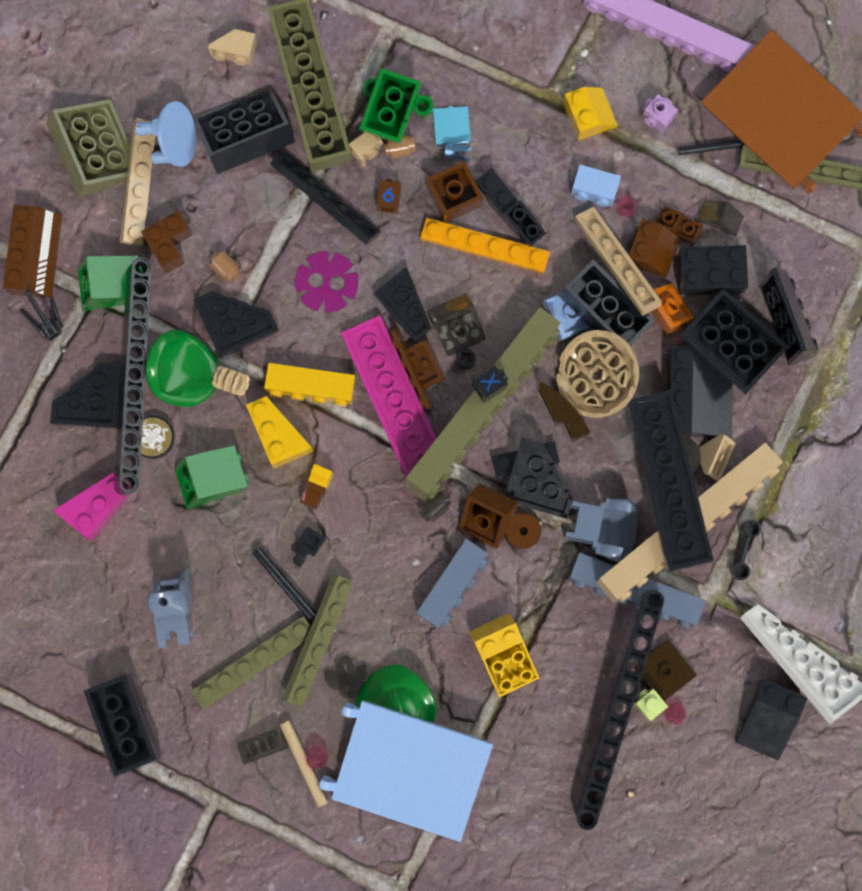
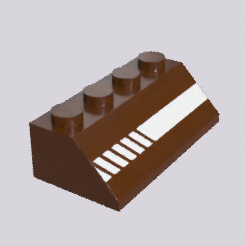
[3,205,62,298]

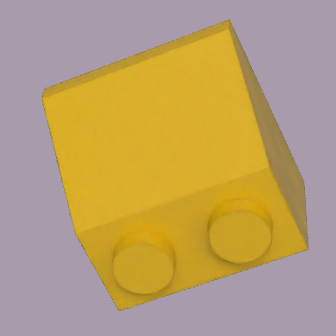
[563,87,618,141]

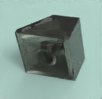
[427,293,486,357]

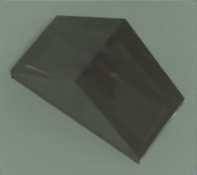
[696,200,744,236]

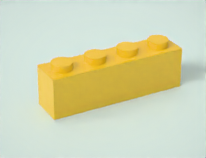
[264,363,356,407]

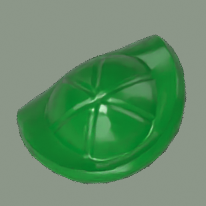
[145,330,219,407]
[355,664,437,723]

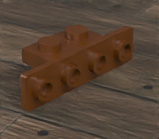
[391,329,445,410]

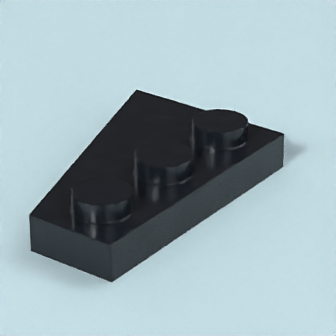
[373,266,432,343]

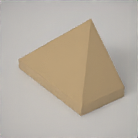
[696,434,736,482]

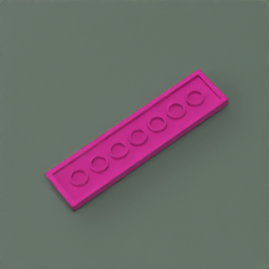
[341,316,437,477]

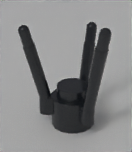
[20,290,64,341]

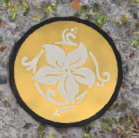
[131,416,175,459]

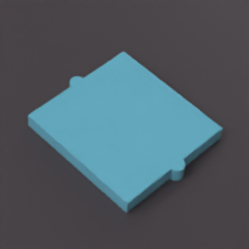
[433,106,471,145]

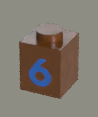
[376,179,402,214]

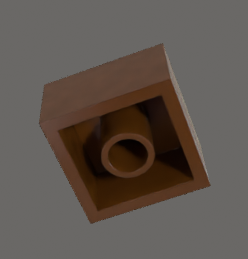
[426,161,483,223]

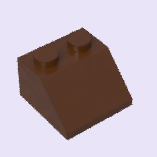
[629,218,680,278]
[459,484,518,549]

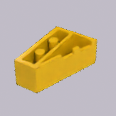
[246,397,314,468]

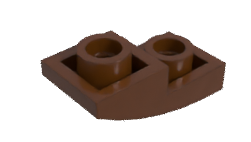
[656,206,704,246]

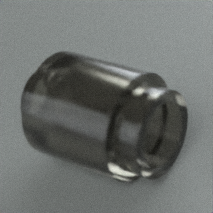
[418,491,452,523]

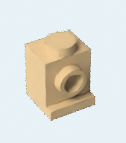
[349,133,383,167]

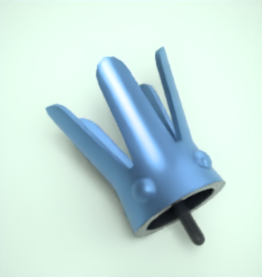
[439,140,471,162]

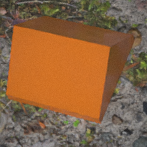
[651,283,695,336]

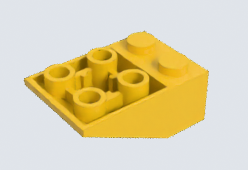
[469,613,539,697]

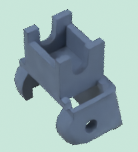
[565,498,638,565]
[147,569,194,648]

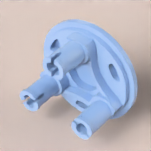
[135,101,196,167]

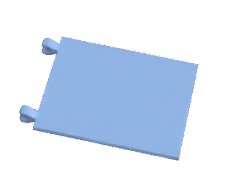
[319,700,493,842]

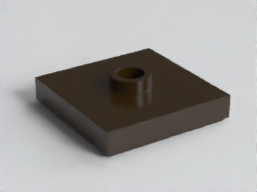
[633,640,697,701]

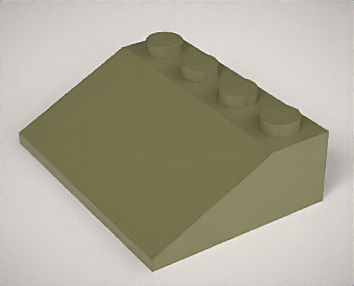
[46,99,131,197]

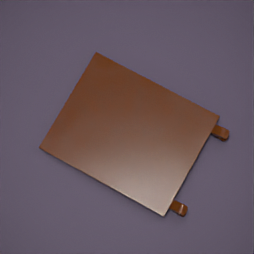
[700,29,862,194]

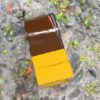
[300,464,334,510]

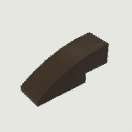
[537,382,590,443]

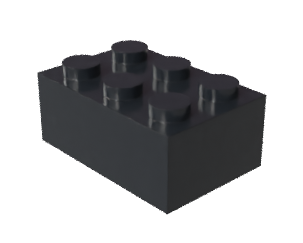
[677,245,749,295]

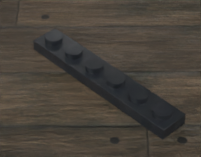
[270,152,381,245]

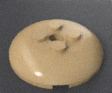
[557,330,639,418]

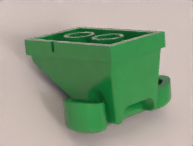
[359,68,434,144]

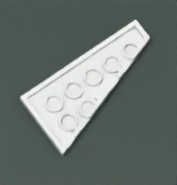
[741,604,862,724]

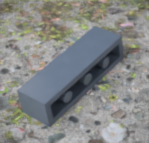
[416,539,489,629]

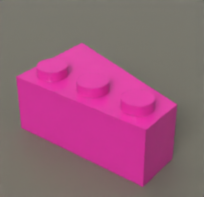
[53,473,133,541]

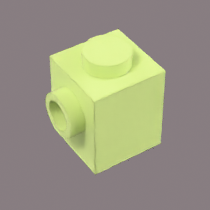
[634,688,668,721]

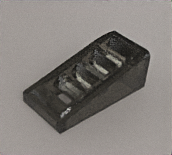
[236,727,289,765]

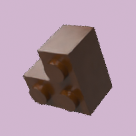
[141,210,193,274]

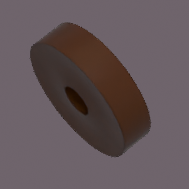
[506,513,541,549]

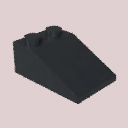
[736,680,807,761]

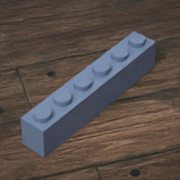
[569,552,706,629]

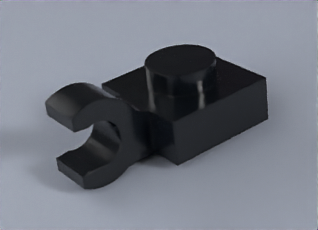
[292,526,326,568]

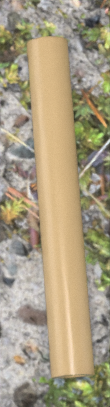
[280,720,328,808]

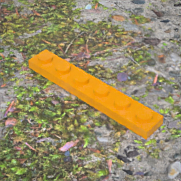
[420,218,550,274]

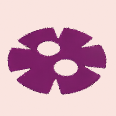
[295,251,359,313]

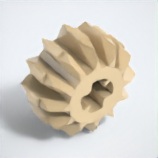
[212,366,250,396]

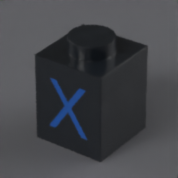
[471,366,508,403]

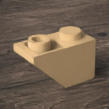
[208,29,257,66]

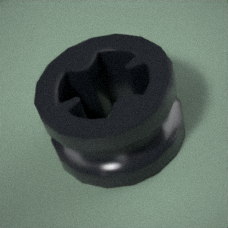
[456,348,476,370]

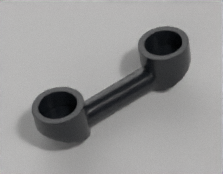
[729,520,761,580]

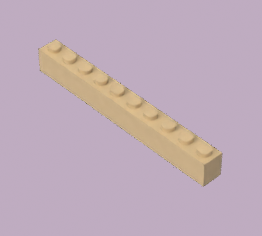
[597,443,783,603]

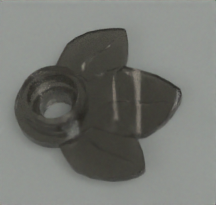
[324,655,369,699]

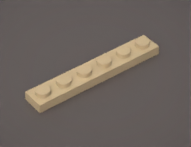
[120,118,155,247]
[575,207,662,316]

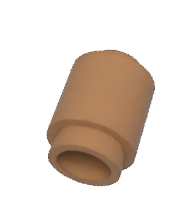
[384,134,416,160]
[210,251,242,283]

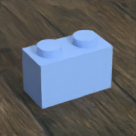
[571,165,621,207]

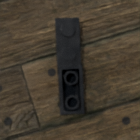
[475,168,547,247]

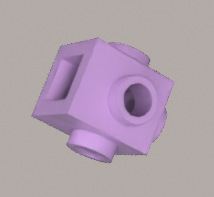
[642,94,678,133]

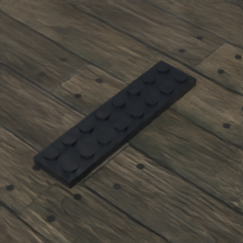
[628,390,714,572]

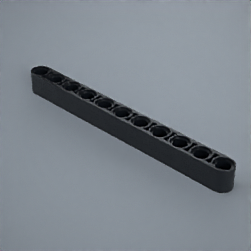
[114,257,152,496]
[576,590,664,830]

